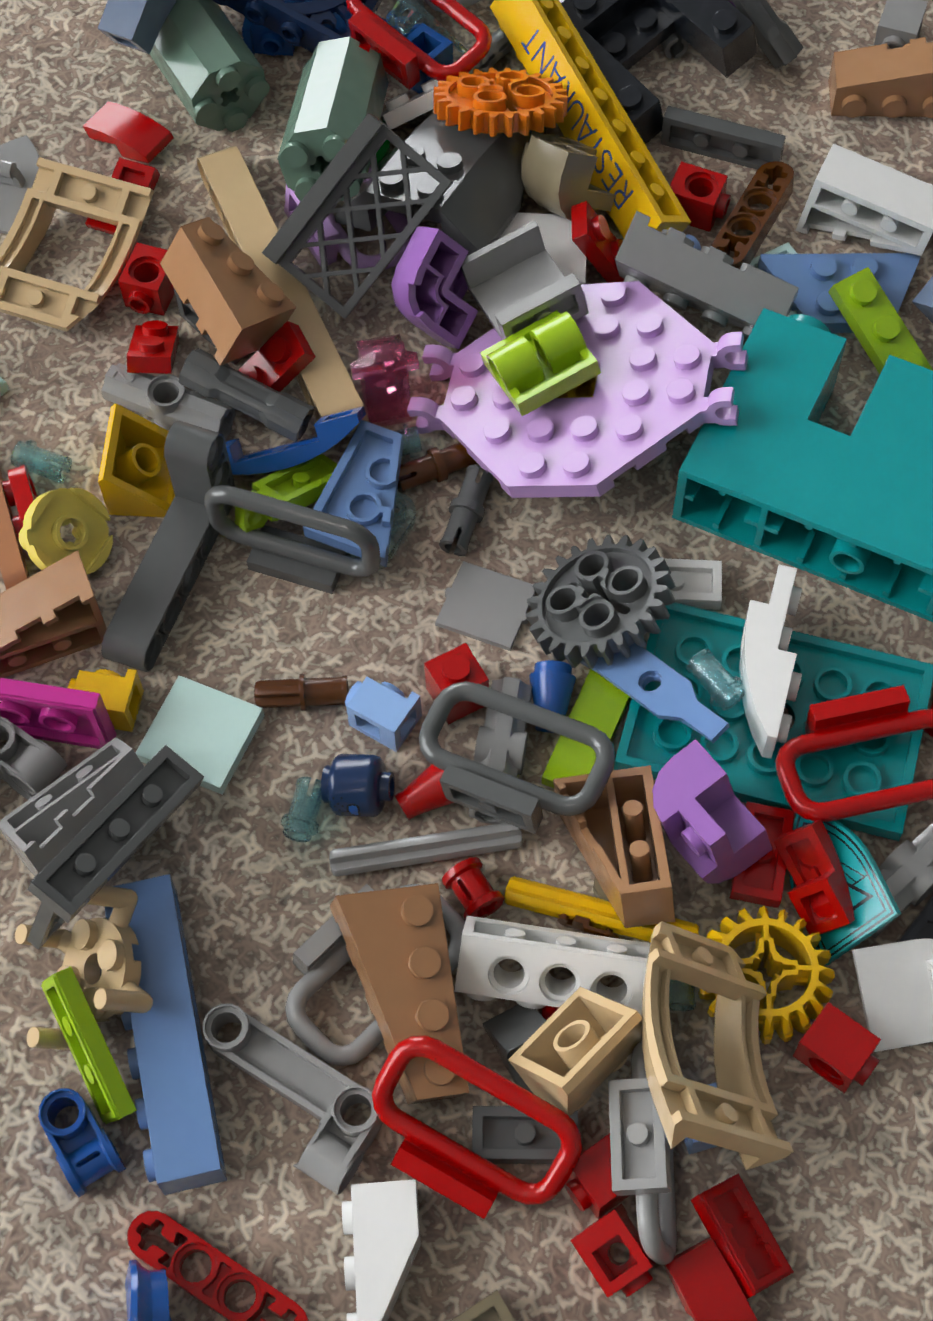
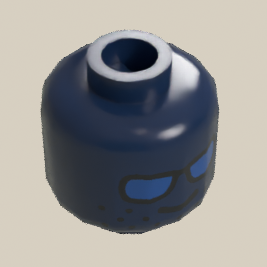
[321,754,395,817]

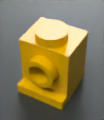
[67,669,144,732]

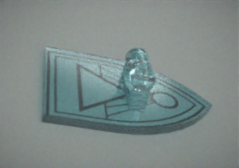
[386,0,468,55]

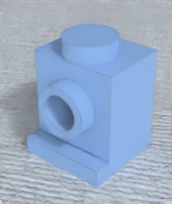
[345,677,422,752]

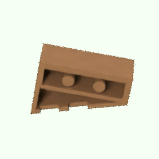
[160,217,296,366]
[0,550,107,678]
[553,765,675,928]

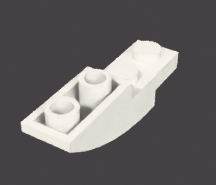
[739,564,802,759]

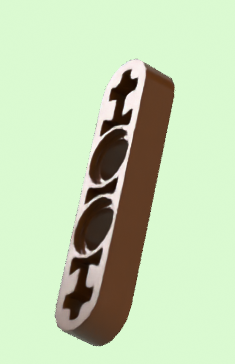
[711,161,794,269]

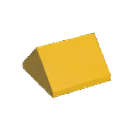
[98,403,175,517]

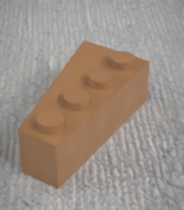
[828,37,933,118]
[329,883,469,1105]

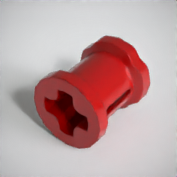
[441,857,505,920]

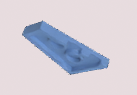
[303,420,404,567]

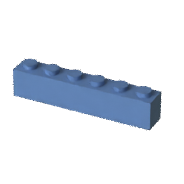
[105,874,227,1195]

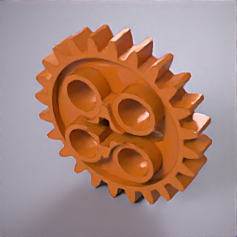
[433,67,568,137]

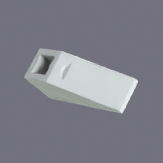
[342,1179,421,1321]

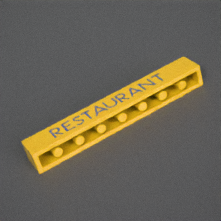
[490,0,691,238]

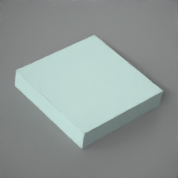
[135,675,265,795]

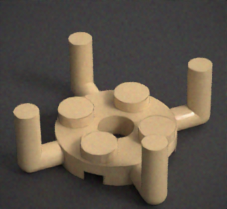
[15,885,153,1050]

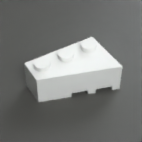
[795,143,933,256]

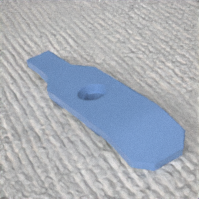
[580,643,729,743]

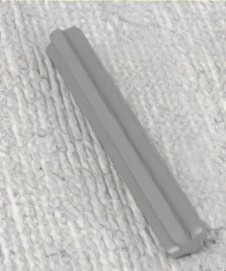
[329,823,523,877]

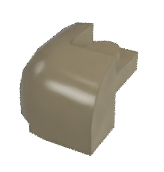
[521,131,616,221]

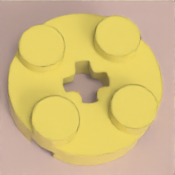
[19,488,113,575]

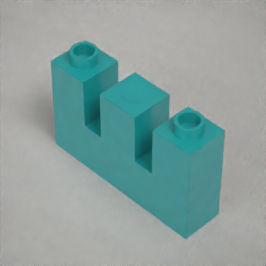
[672,308,933,622]

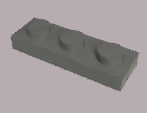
[661,106,786,170]

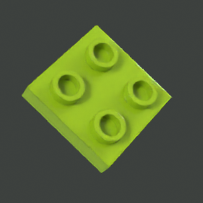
[480,310,601,417]

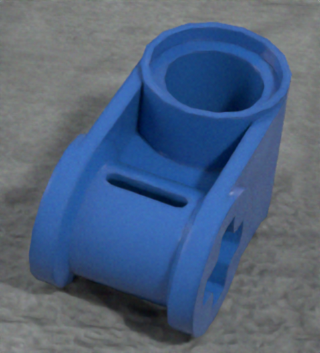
[38,1088,126,1198]

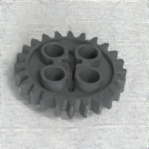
[526,535,676,669]

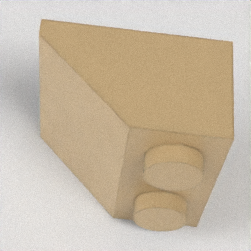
[508,987,643,1116]

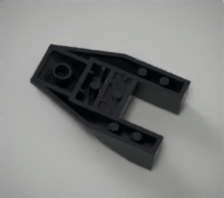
[559,0,757,144]

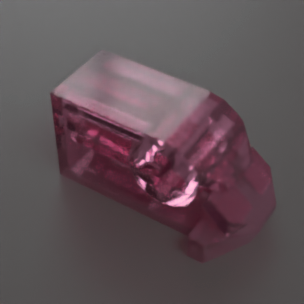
[350,334,419,426]

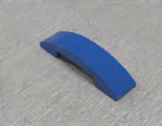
[225,406,366,475]

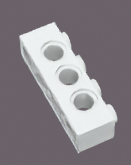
[454,915,650,1015]

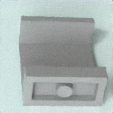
[461,220,589,340]

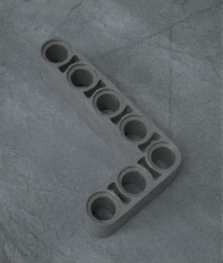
[101,420,235,672]

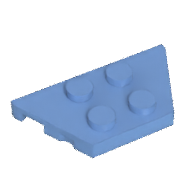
[758,253,920,333]

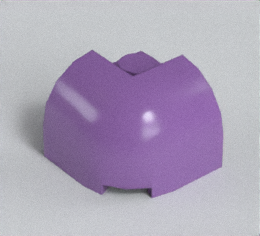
[391,226,478,349]
[653,739,772,884]

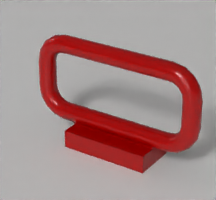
[345,0,492,90]
[775,685,933,822]
[372,1035,582,1219]

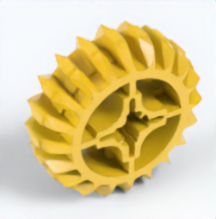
[698,905,835,1045]

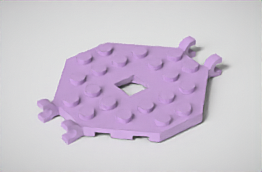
[407,281,748,498]

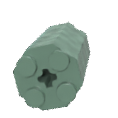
[150,0,270,132]
[277,37,389,201]

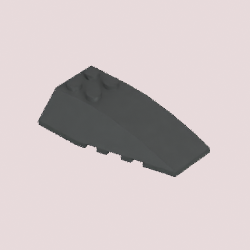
[334,113,548,256]

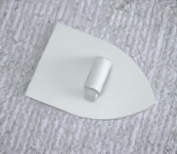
[852,938,933,1052]

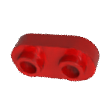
[2,465,38,539]

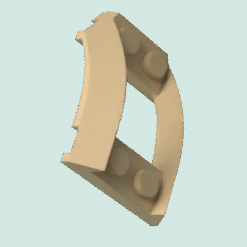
[0,157,154,332]
[641,921,794,1170]

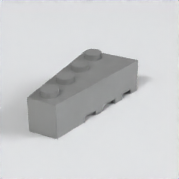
[615,211,799,339]

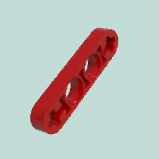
[127,1211,309,1321]

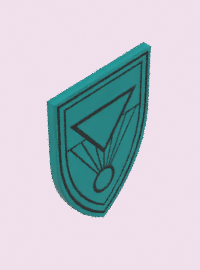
[789,814,901,965]

